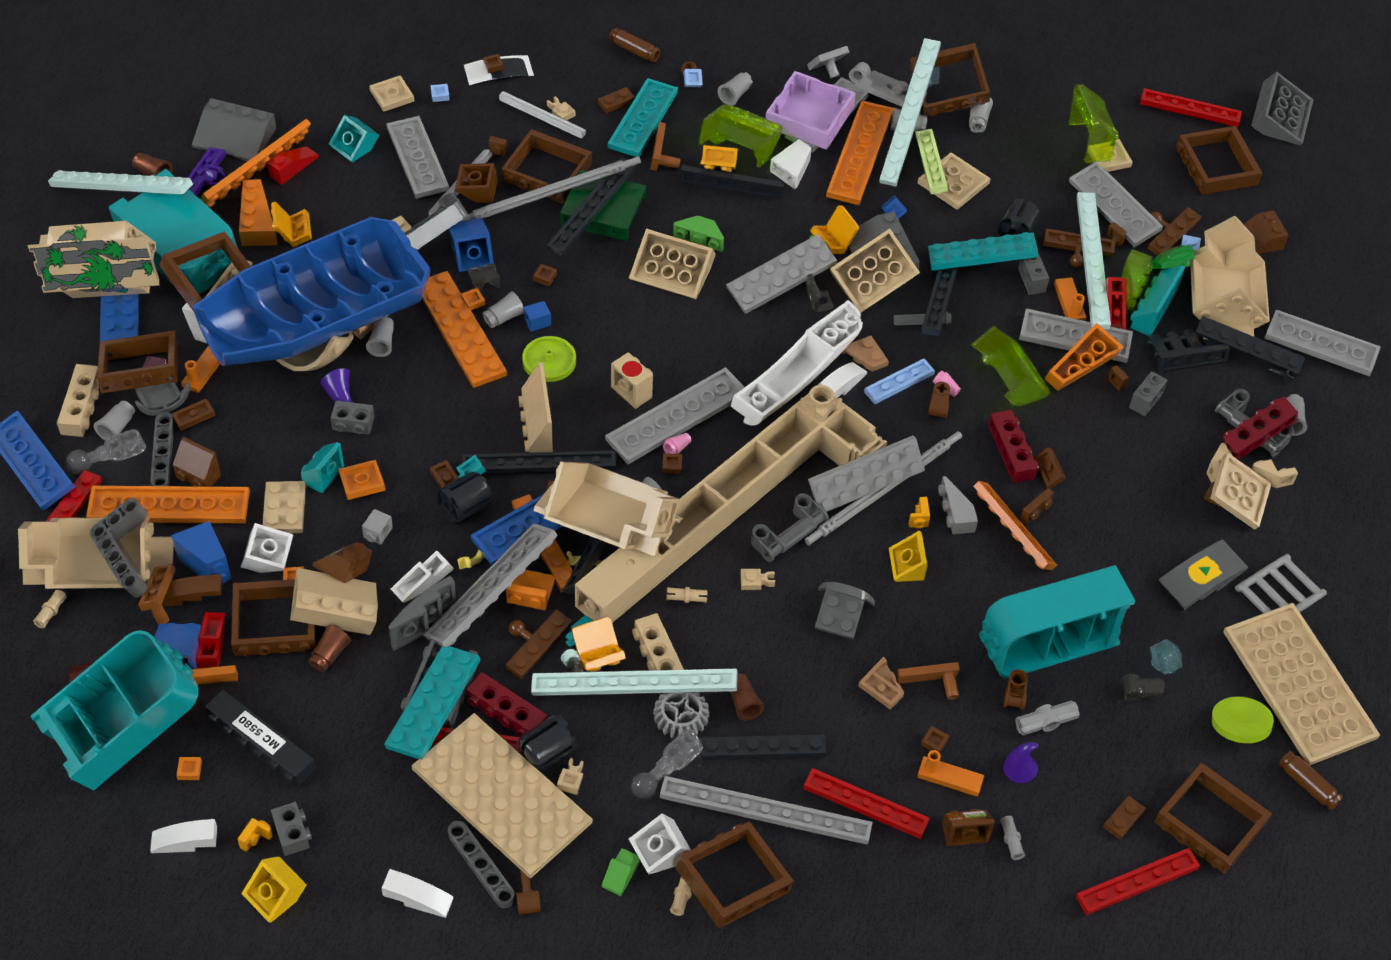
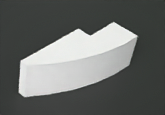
[821,362,867,398]
[391,551,454,603]
[151,819,217,853]
[382,869,453,918]

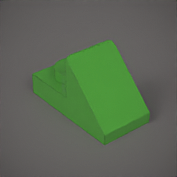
[602,848,641,896]

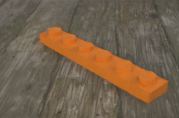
[974,481,1057,570]
[512,494,573,593]

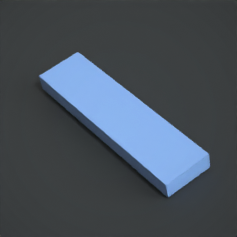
[864,359,935,404]

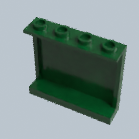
[560,170,646,241]

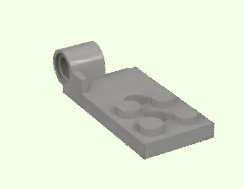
[849,62,927,107]

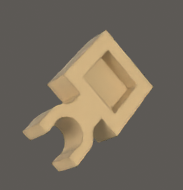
[547,96,575,120]
[740,569,775,590]
[557,758,584,795]

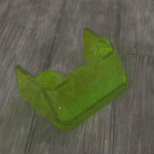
[1069,84,1118,163]
[698,104,783,168]
[971,326,1051,407]

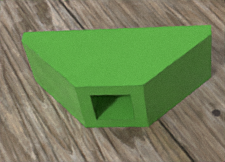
[673,216,724,252]

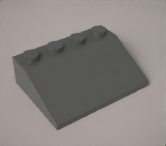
[1251,72,1313,145]
[192,98,276,161]
[848,212,920,276]

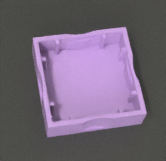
[765,71,856,150]

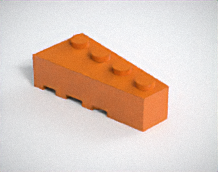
[239,179,278,246]
[1045,323,1124,391]

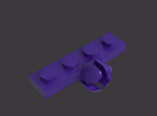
[188,147,226,196]

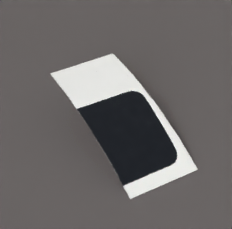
[464,55,534,85]

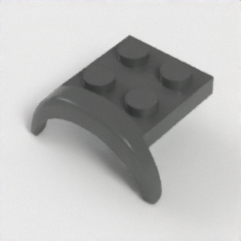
[133,377,190,416]
[815,582,875,640]

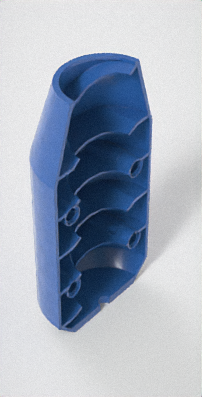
[192,217,430,366]

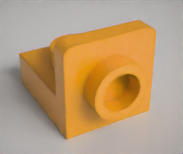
[909,497,930,528]
[238,818,273,852]

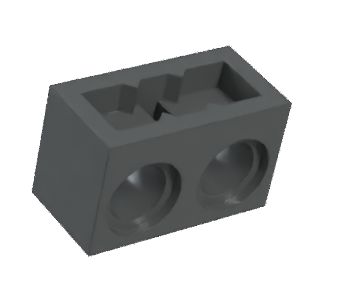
[1018,253,1049,295]
[1129,371,1168,416]
[331,401,375,435]
[271,802,312,856]

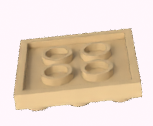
[918,153,990,210]
[1210,453,1271,529]

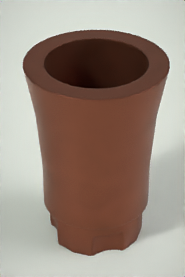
[132,153,173,176]
[308,625,351,672]
[730,673,765,721]

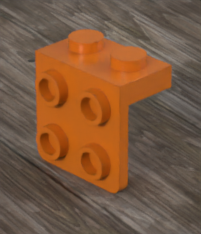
[506,570,555,611]

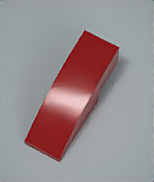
[196,612,226,669]

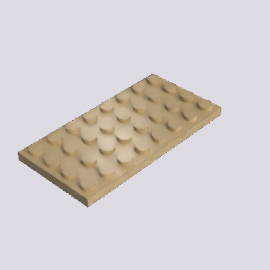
[1223,603,1380,766]
[412,713,592,879]

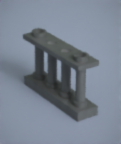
[401,640,478,729]

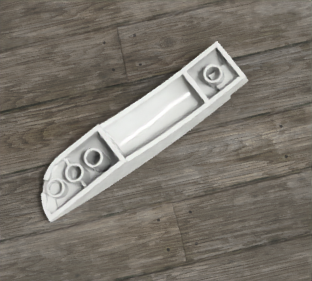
[731,300,863,425]

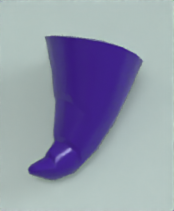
[320,368,354,403]
[1003,742,1038,783]

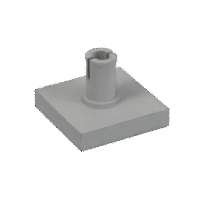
[807,46,849,79]

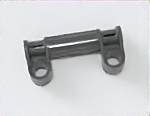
[1215,389,1293,457]
[751,493,829,562]

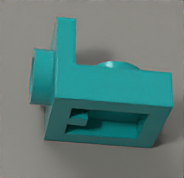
[457,455,486,478]

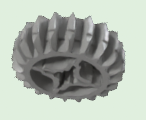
[653,692,709,740]

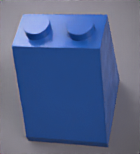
[448,218,494,272]
[171,521,232,584]
[155,623,201,670]

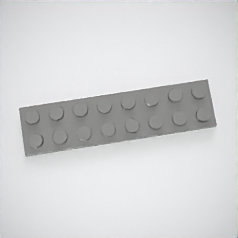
[605,367,745,465]
[424,523,558,648]

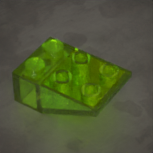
[1121,249,1153,316]

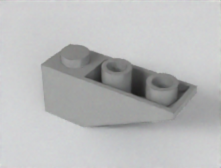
[939,476,978,534]

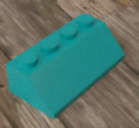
[1130,265,1185,336]

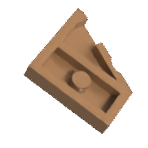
[842,336,889,372]
[859,657,904,710]

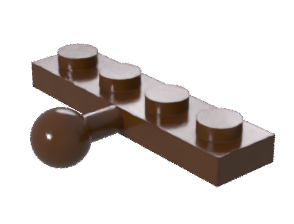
[1147,207,1202,256]
[1043,228,1115,268]
[505,609,572,680]

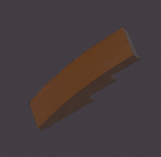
[162,574,222,606]

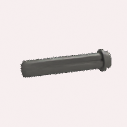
[893,311,951,326]

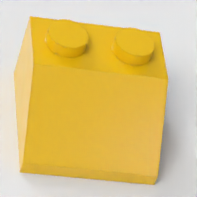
[241,856,307,923]

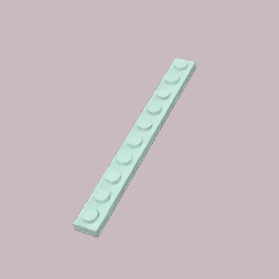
[880,38,941,186]
[48,170,193,194]
[1077,192,1111,329]
[531,669,738,696]

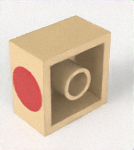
[611,352,653,409]

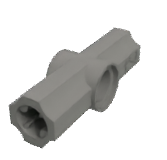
[1015,700,1080,736]

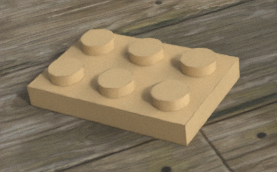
[263,481,306,533]

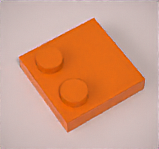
[338,460,386,500]

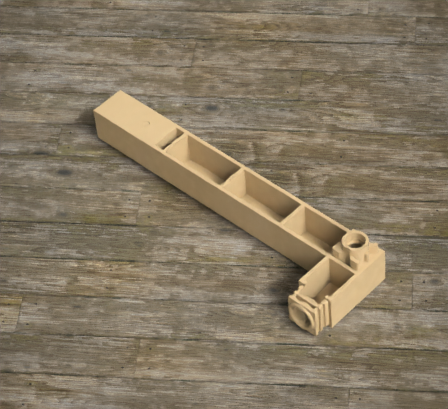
[575,383,887,623]

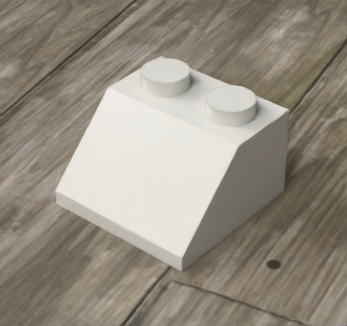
[241,523,293,573]
[629,814,691,874]

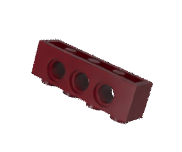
[1222,396,1298,460]
[988,410,1039,484]
[466,672,547,737]

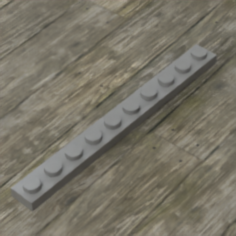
[660,776,872,845]

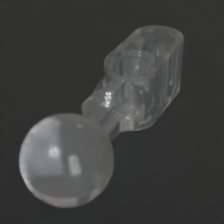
[66,429,146,474]
[631,729,703,799]

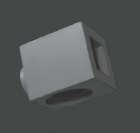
[362,509,393,545]

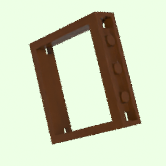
[910,43,990,116]
[1176,126,1262,195]
[502,129,592,204]
[159,231,251,312]
[97,330,179,393]
[231,579,316,656]
[1154,762,1272,874]
[675,821,794,929]

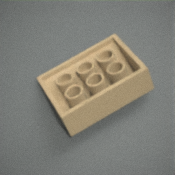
[629,229,716,299]
[830,229,920,313]
[518,362,553,453]
[290,568,378,635]

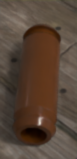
[609,28,660,62]
[1279,751,1343,810]

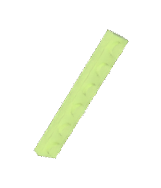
[915,129,948,194]

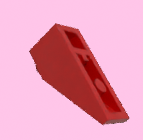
[267,147,319,185]
[1106,277,1126,330]

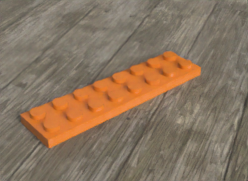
[826,100,893,205]
[200,119,311,208]
[422,271,507,388]
[86,486,250,523]

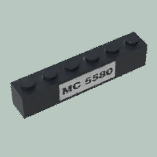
[205,690,316,787]

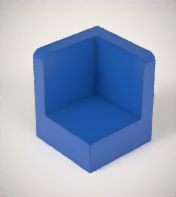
[882,195,907,219]
[524,301,551,332]

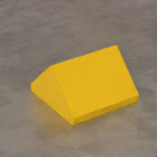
[889,531,927,582]

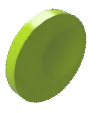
[523,336,576,382]
[1212,697,1274,743]

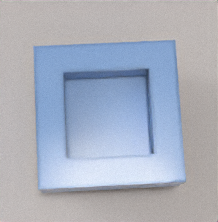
[684,69,702,87]
[431,84,449,102]
[1181,235,1201,251]

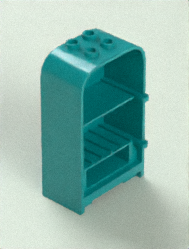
[109,169,238,294]
[979,565,1135,678]
[30,630,198,790]

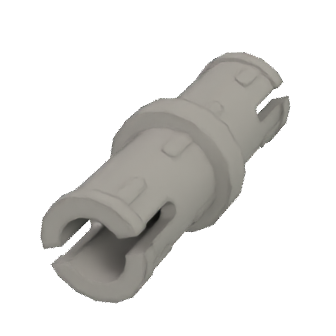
[1000,816,1025,860]

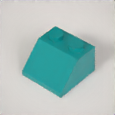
[329,115,379,162]
[301,442,344,493]

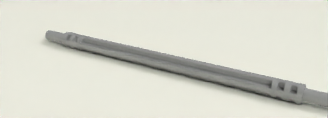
[459,156,641,222]
[804,431,962,545]

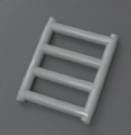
[1235,554,1327,614]

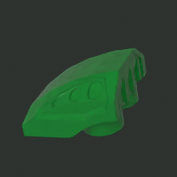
[1147,245,1195,269]

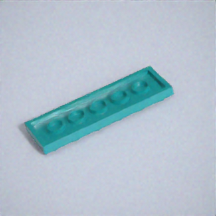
[608,78,678,157]
[928,232,1038,270]
[384,646,481,759]

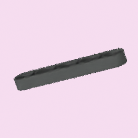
[150,412,174,486]
[448,821,515,908]

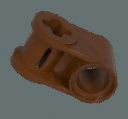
[928,382,950,418]
[1003,669,1028,711]

